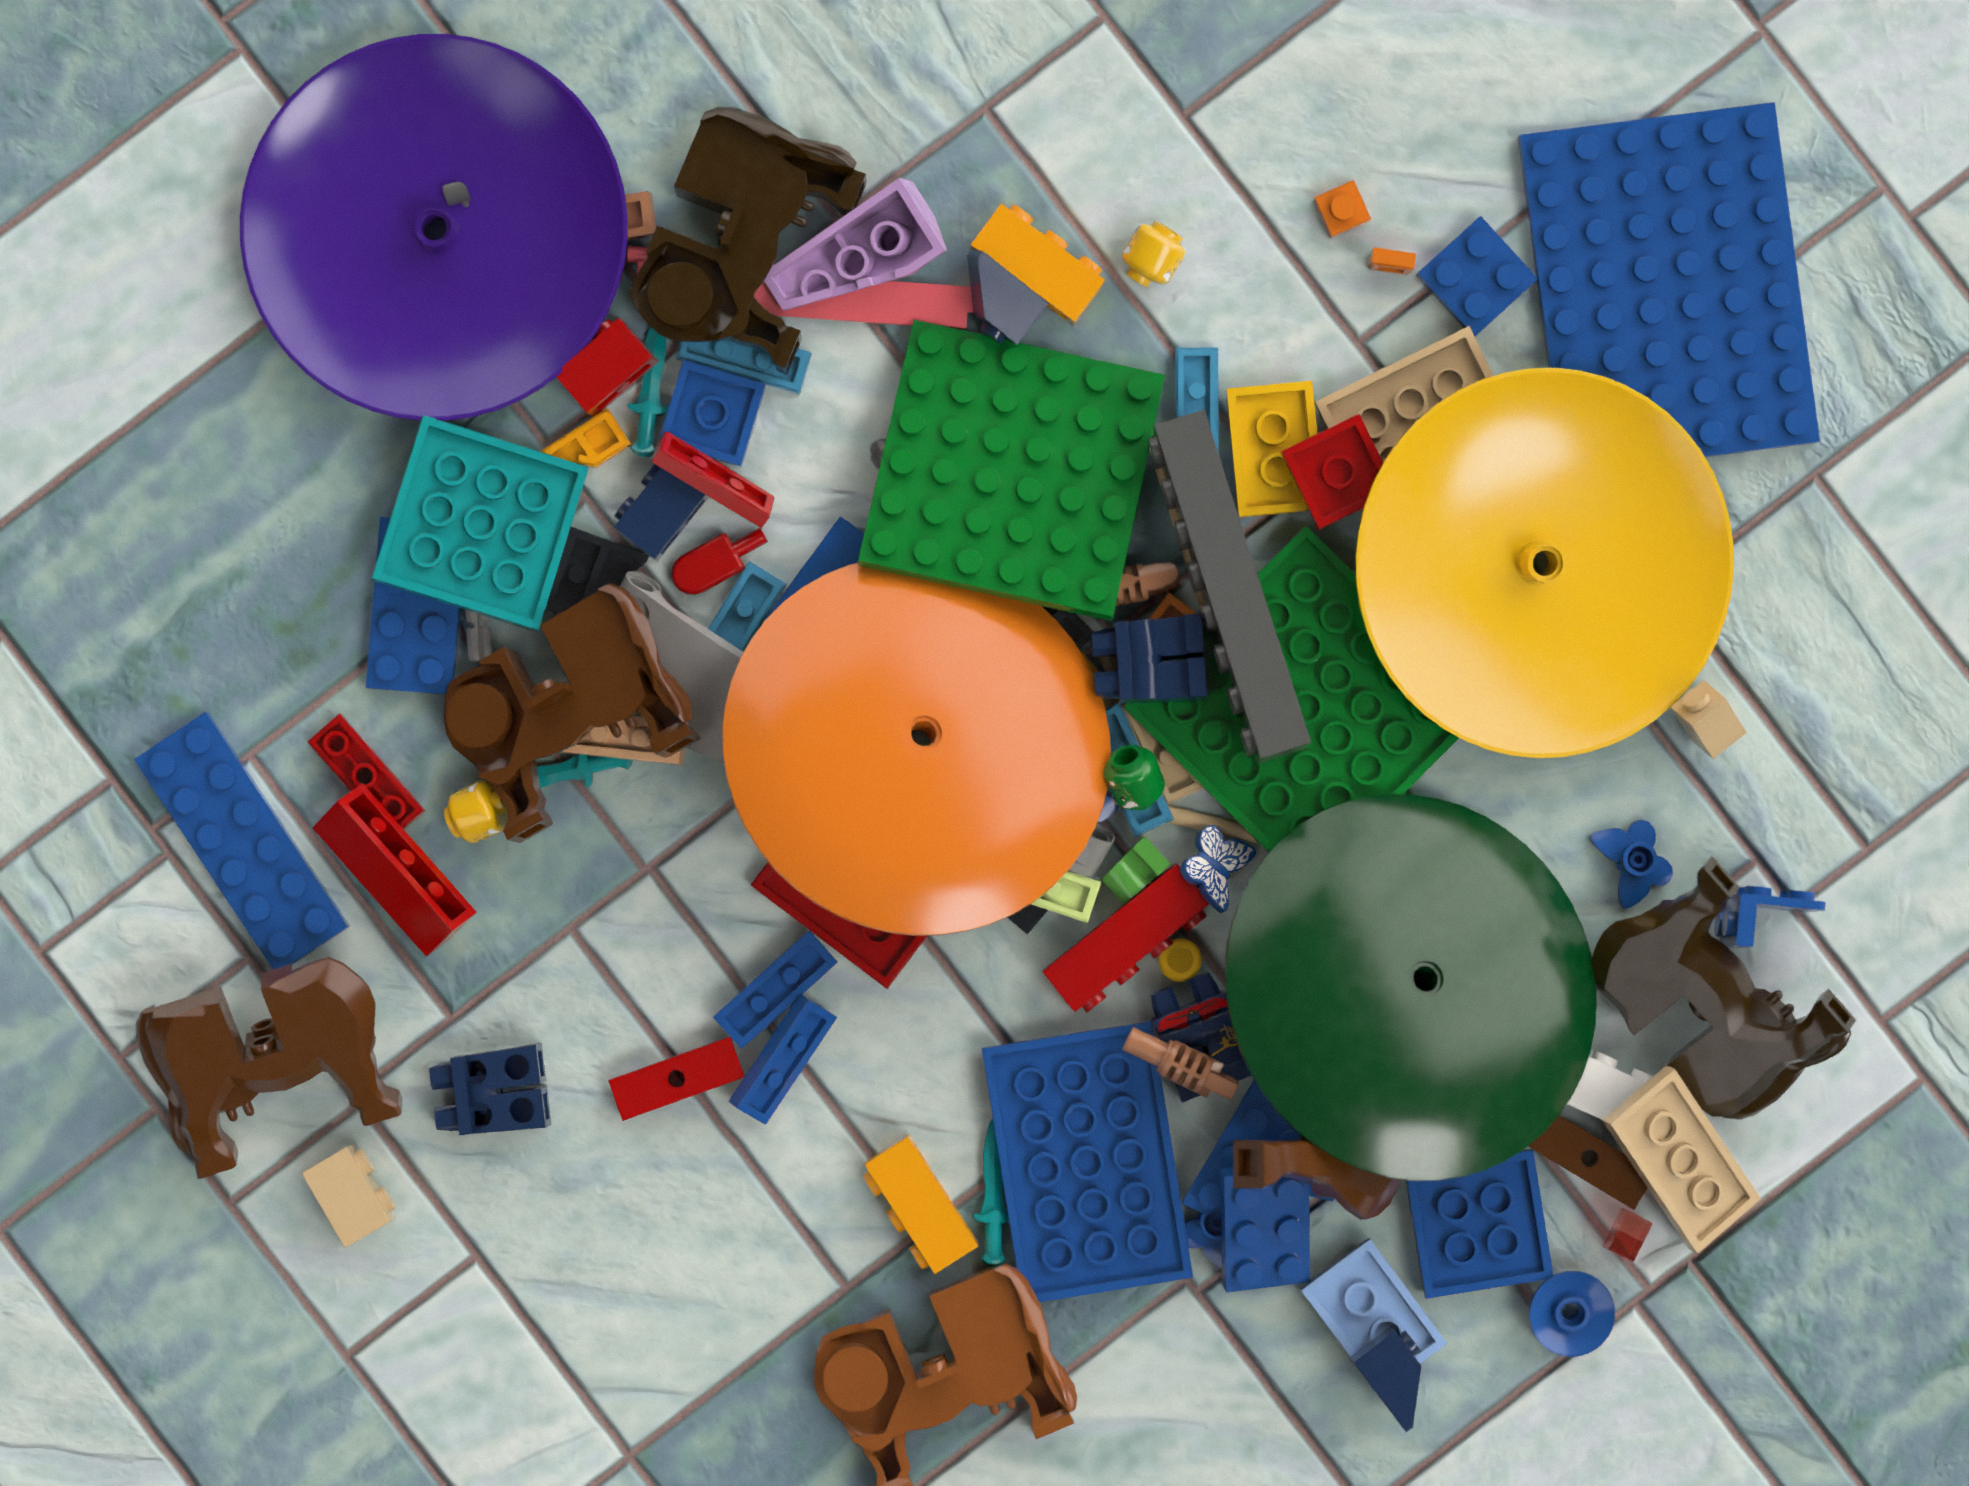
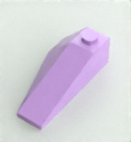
[764,178,947,311]

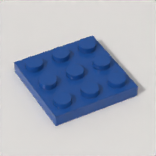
[1406,1149,1553,1299]

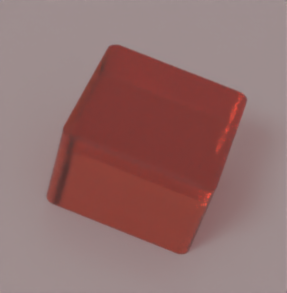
[1602,1208,1652,1262]

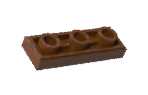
[1528,1115,1647,1210]

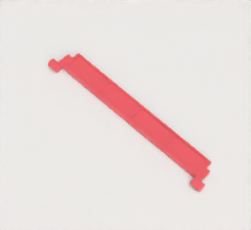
[627,246,974,330]

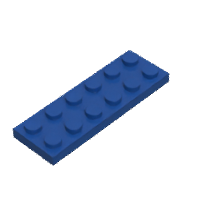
[134,712,350,970]

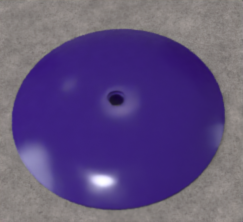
[240,34,628,421]

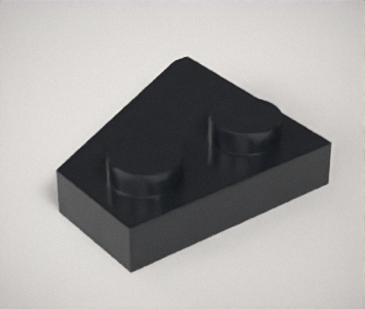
[545,527,649,614]

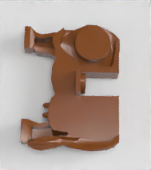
[814,1264,1077,1486]

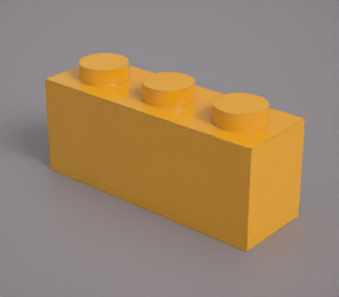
[970,203,1105,326]
[862,1134,978,1274]

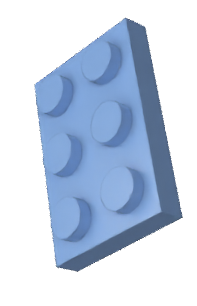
[1300,1238,1448,1364]

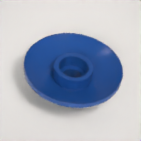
[1529,1270,1615,1357]

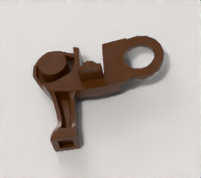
[1233,1136,1401,1220]

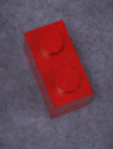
[556,318,659,417]

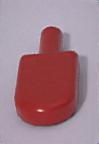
[671,527,768,595]

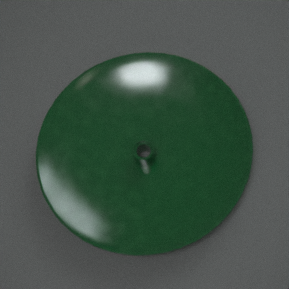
[1225,794,1597,1181]

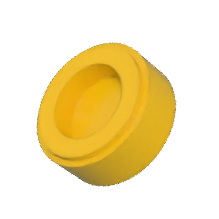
[1158,938,1202,982]

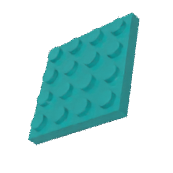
[371,415,589,632]

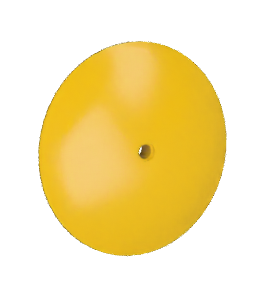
[1355,368,1734,758]

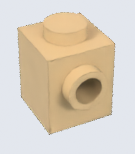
[1671,680,1747,759]

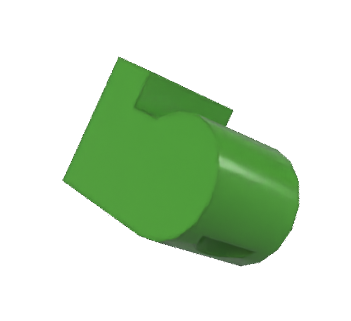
[1100,836,1170,905]

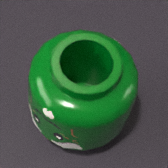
[1104,745,1165,811]

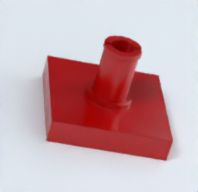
[1280,414,1383,530]

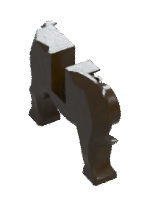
[630,107,867,375]
[1591,856,1856,1120]

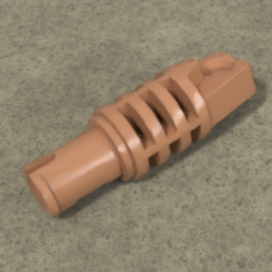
[1122,1027,1239,1100]

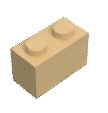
[302,1144,396,1248]

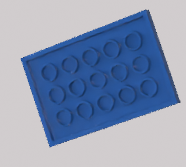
[982,1021,1193,1302]

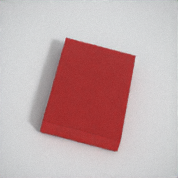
[751,862,928,989]

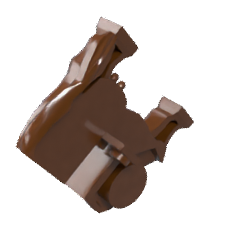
[444,584,701,843]
[136,957,403,1179]

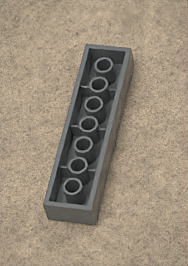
[1147,409,1311,764]

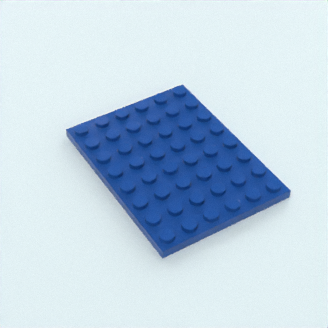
[1518,102,1820,457]

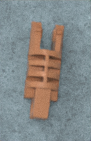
[1116,562,1179,606]

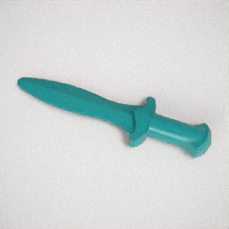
[627,327,669,458]
[537,754,633,788]
[972,1119,1009,1267]

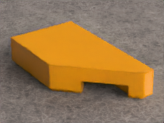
[541,408,632,468]

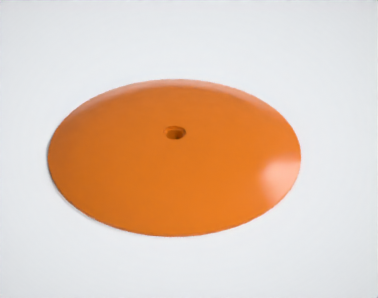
[722,563,1111,935]

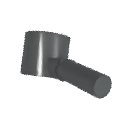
[443,181,471,207]

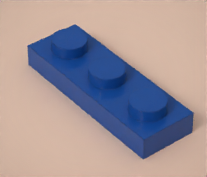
[713,930,838,1049]
[728,994,837,1125]

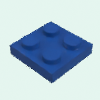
[1416,216,1538,337]
[659,359,766,468]

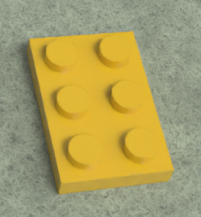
[1226,381,1317,518]

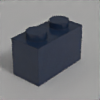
[614,464,709,562]

